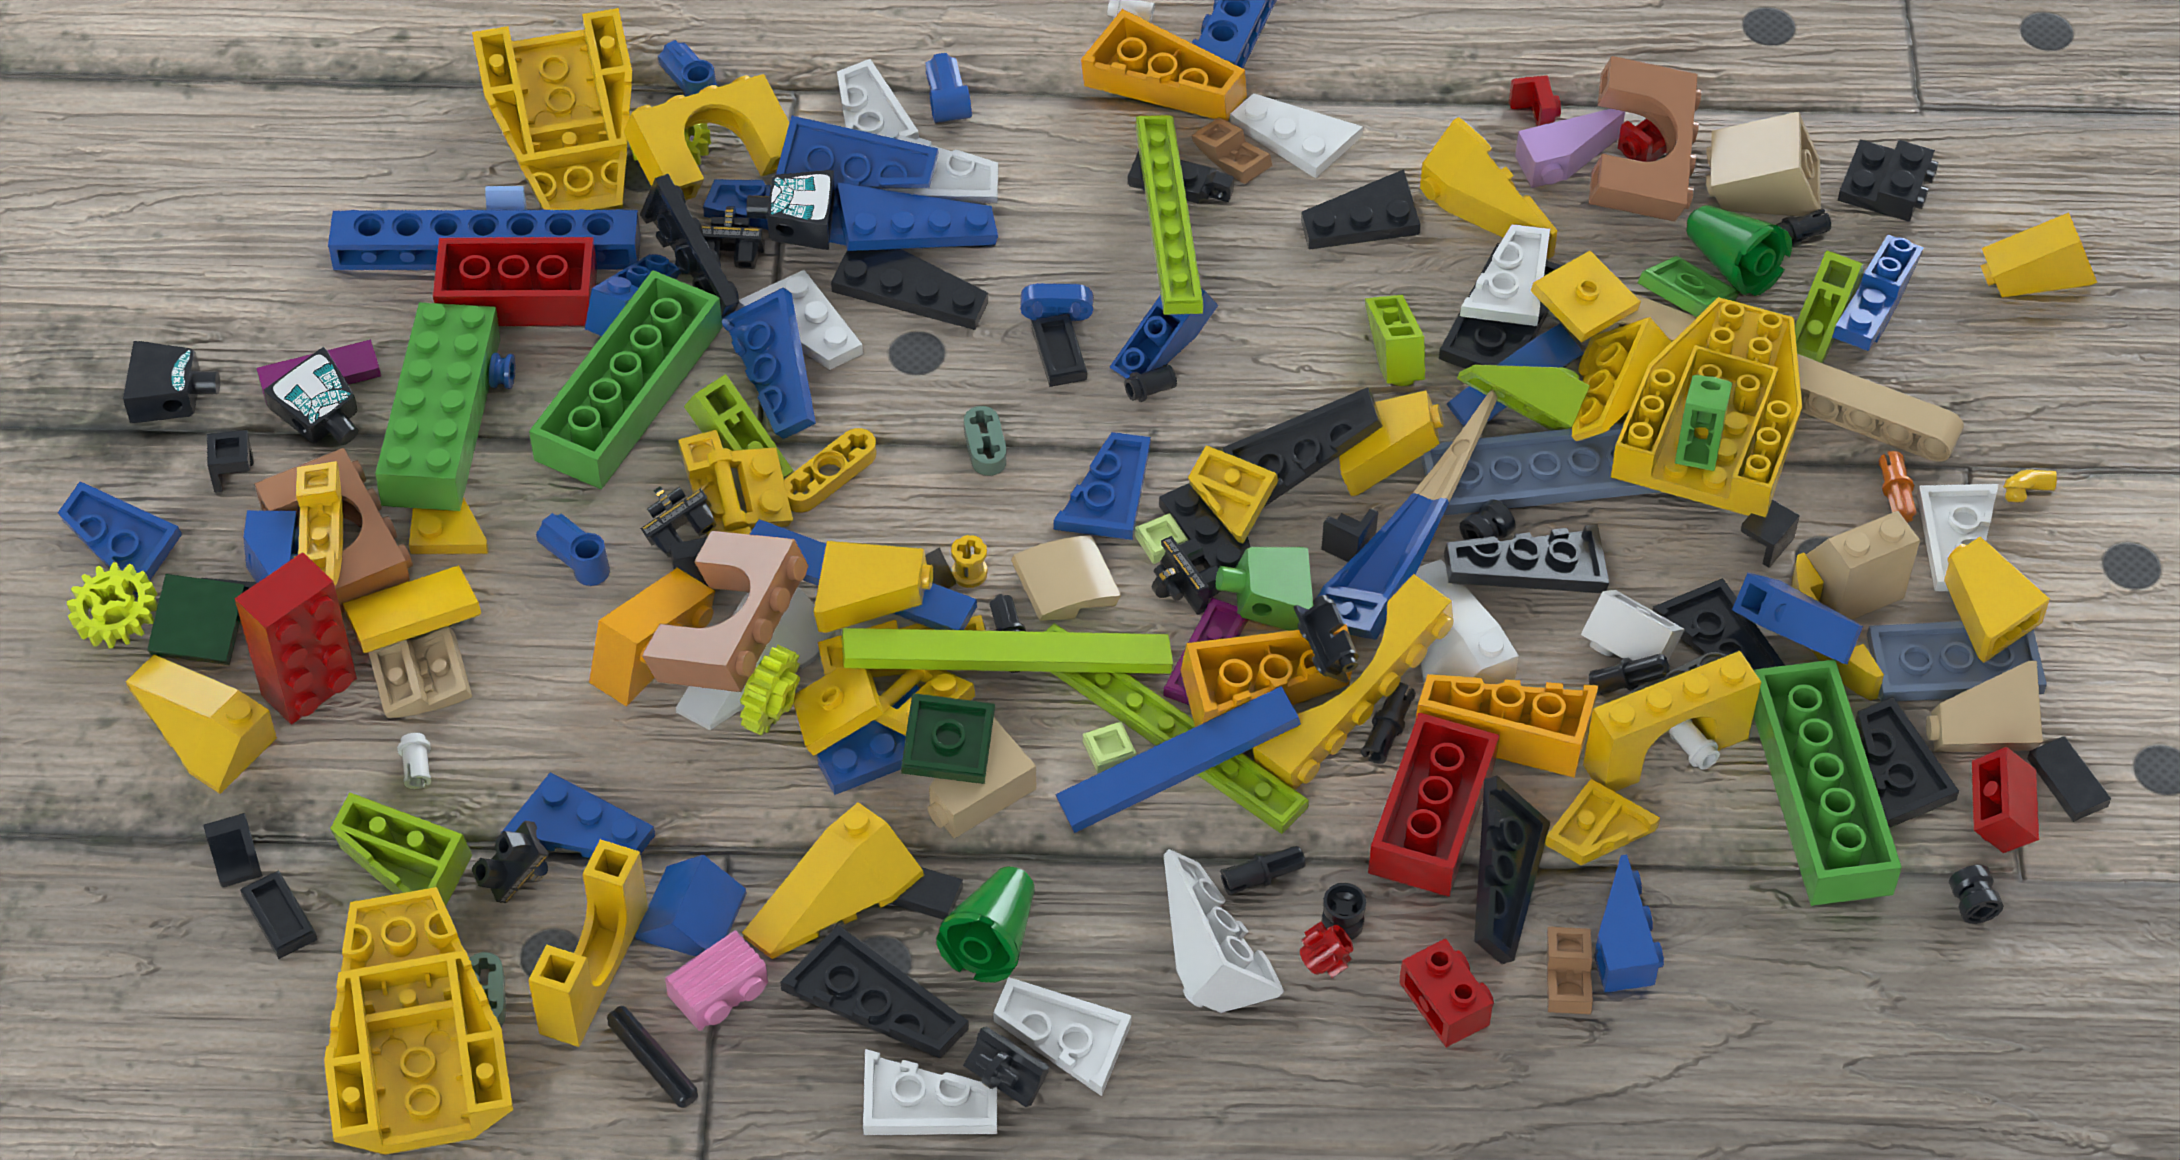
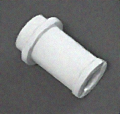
[1107,0,1155,23]
[1669,719,1720,769]
[397,733,431,789]

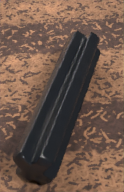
[607,1006,698,1108]

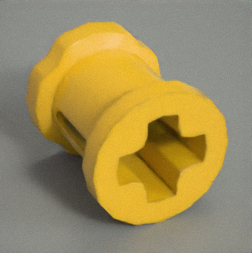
[951,535,988,588]

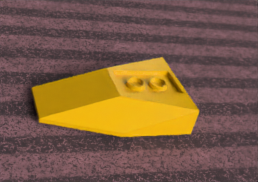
[1611,297,1802,517]

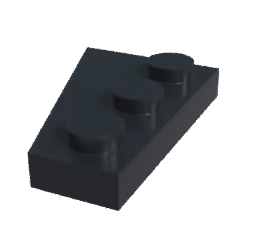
[1301,169,1420,250]
[1855,697,1959,828]

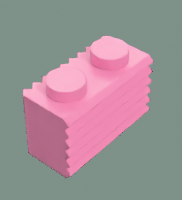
[665,930,768,1031]

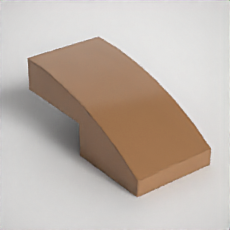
[1191,117,1272,184]
[1547,927,1593,1014]

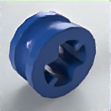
[489,353,516,389]

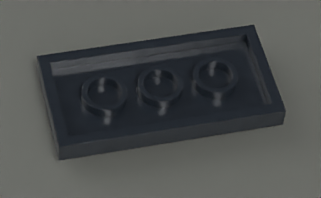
[1439,243,1562,369]

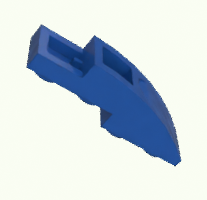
[1832,234,1924,351]

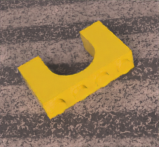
[624,74,790,200]
[1583,651,1761,792]
[528,839,649,1047]

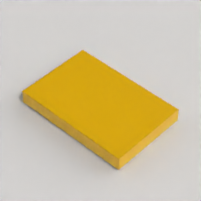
[342,565,482,653]

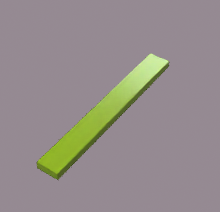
[1135,115,1203,315]
[1045,623,1309,834]
[841,628,1173,674]

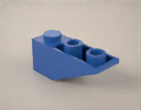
[585,254,681,336]
[1110,288,1219,379]
[243,510,299,583]
[1732,572,1863,664]
[1594,854,1664,993]

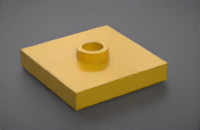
[1531,251,1641,343]
[793,665,884,756]

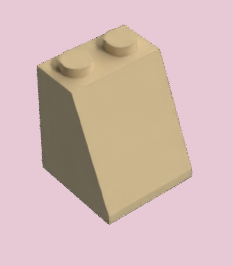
[1706,112,1821,216]
[1793,511,1920,620]

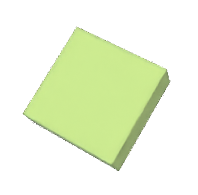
[1135,513,1188,564]
[1083,722,1137,774]

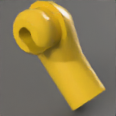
[2003,469,2057,503]

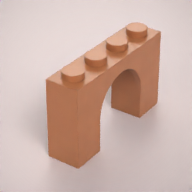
[1588,56,1701,222]
[254,448,413,613]
[642,531,809,692]

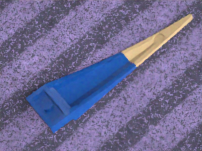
[1313,390,1497,640]

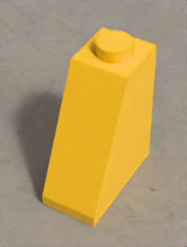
[1980,212,2098,297]
[1339,390,1444,497]
[1944,536,2050,663]
[813,541,933,633]

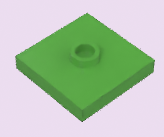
[1637,256,1739,317]

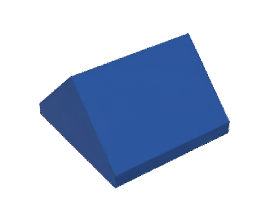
[635,854,747,957]

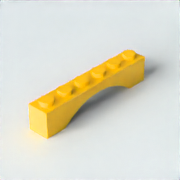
[1253,574,1454,790]

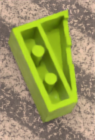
[330,792,472,906]

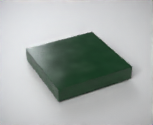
[147,574,248,666]
[901,693,995,784]

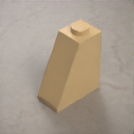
[1926,661,2043,752]
[928,718,1036,839]

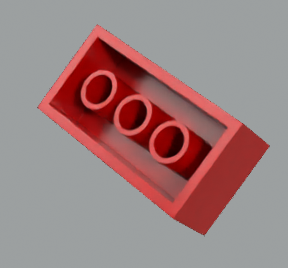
[433,237,598,326]
[235,552,357,725]
[1368,713,1499,897]

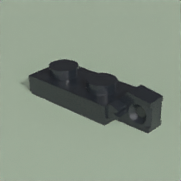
[1127,151,1234,204]

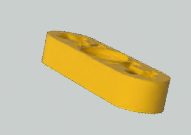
[784,428,876,513]

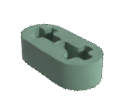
[964,406,1006,476]
[469,952,506,1027]

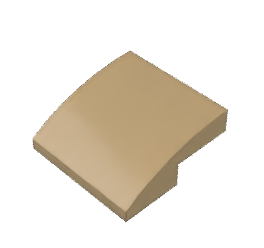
[1011,535,1121,621]
[368,626,473,718]

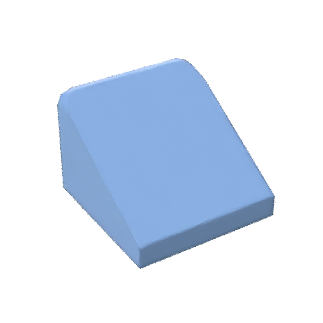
[485,186,527,210]

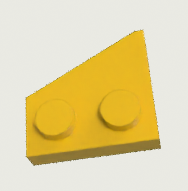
[1188,445,1278,543]
[409,497,488,554]
[1545,779,1660,866]

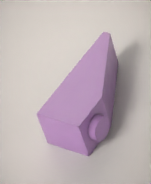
[1515,109,1625,188]

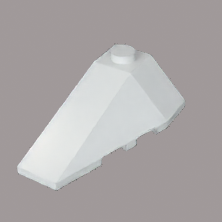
[1416,559,1519,684]
[676,587,836,730]
[1164,849,1284,1013]

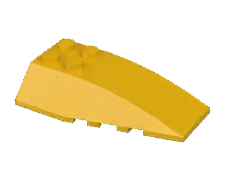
[472,8,633,210]
[324,887,513,1155]

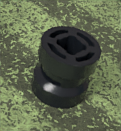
[1459,499,1516,540]
[1949,865,2004,924]
[1321,883,1366,940]

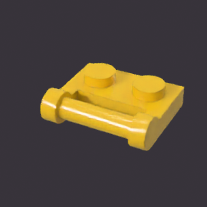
[707,447,793,531]
[874,669,976,736]

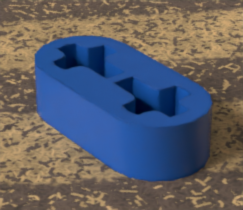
[1020,283,1094,321]

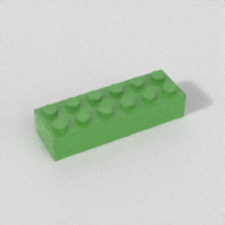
[529,270,723,490]
[375,302,500,511]
[1753,659,1902,906]

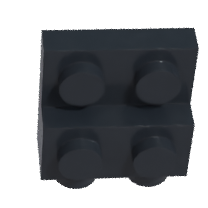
[1837,139,1939,222]

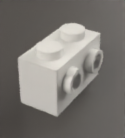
[1581,590,1685,661]

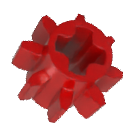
[1300,921,1354,978]

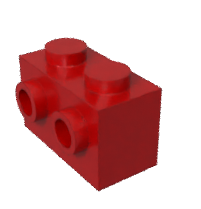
[1972,747,2039,854]
[1399,938,1494,1048]

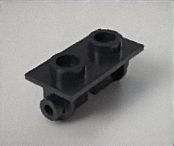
[1293,595,1359,683]

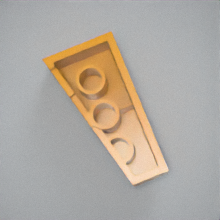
[1081,9,1247,121]
[1180,624,1353,727]
[1415,674,1598,778]

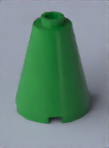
[1686,205,1792,296]
[936,866,1035,983]

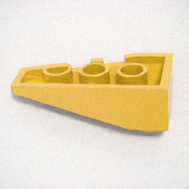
[1420,117,1558,260]
[1571,317,1671,441]
[125,655,277,794]
[742,802,924,959]

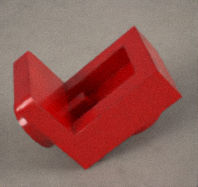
[1509,75,1561,126]
[1617,118,1666,162]

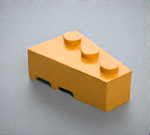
[589,568,715,707]

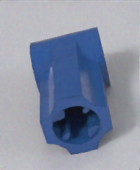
[658,40,717,97]
[925,53,972,123]
[536,513,610,586]

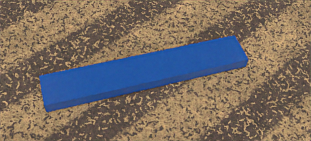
[749,519,977,630]
[1055,686,1301,833]

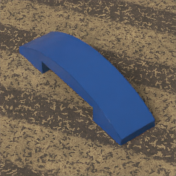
[1446,323,1584,427]

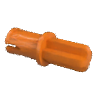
[1878,451,1917,523]

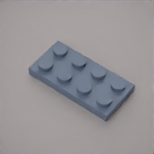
[1867,621,2047,702]

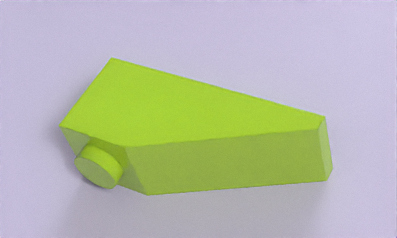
[1795,250,1864,363]
[1365,295,1425,386]
[1457,365,1590,431]
[684,374,794,478]

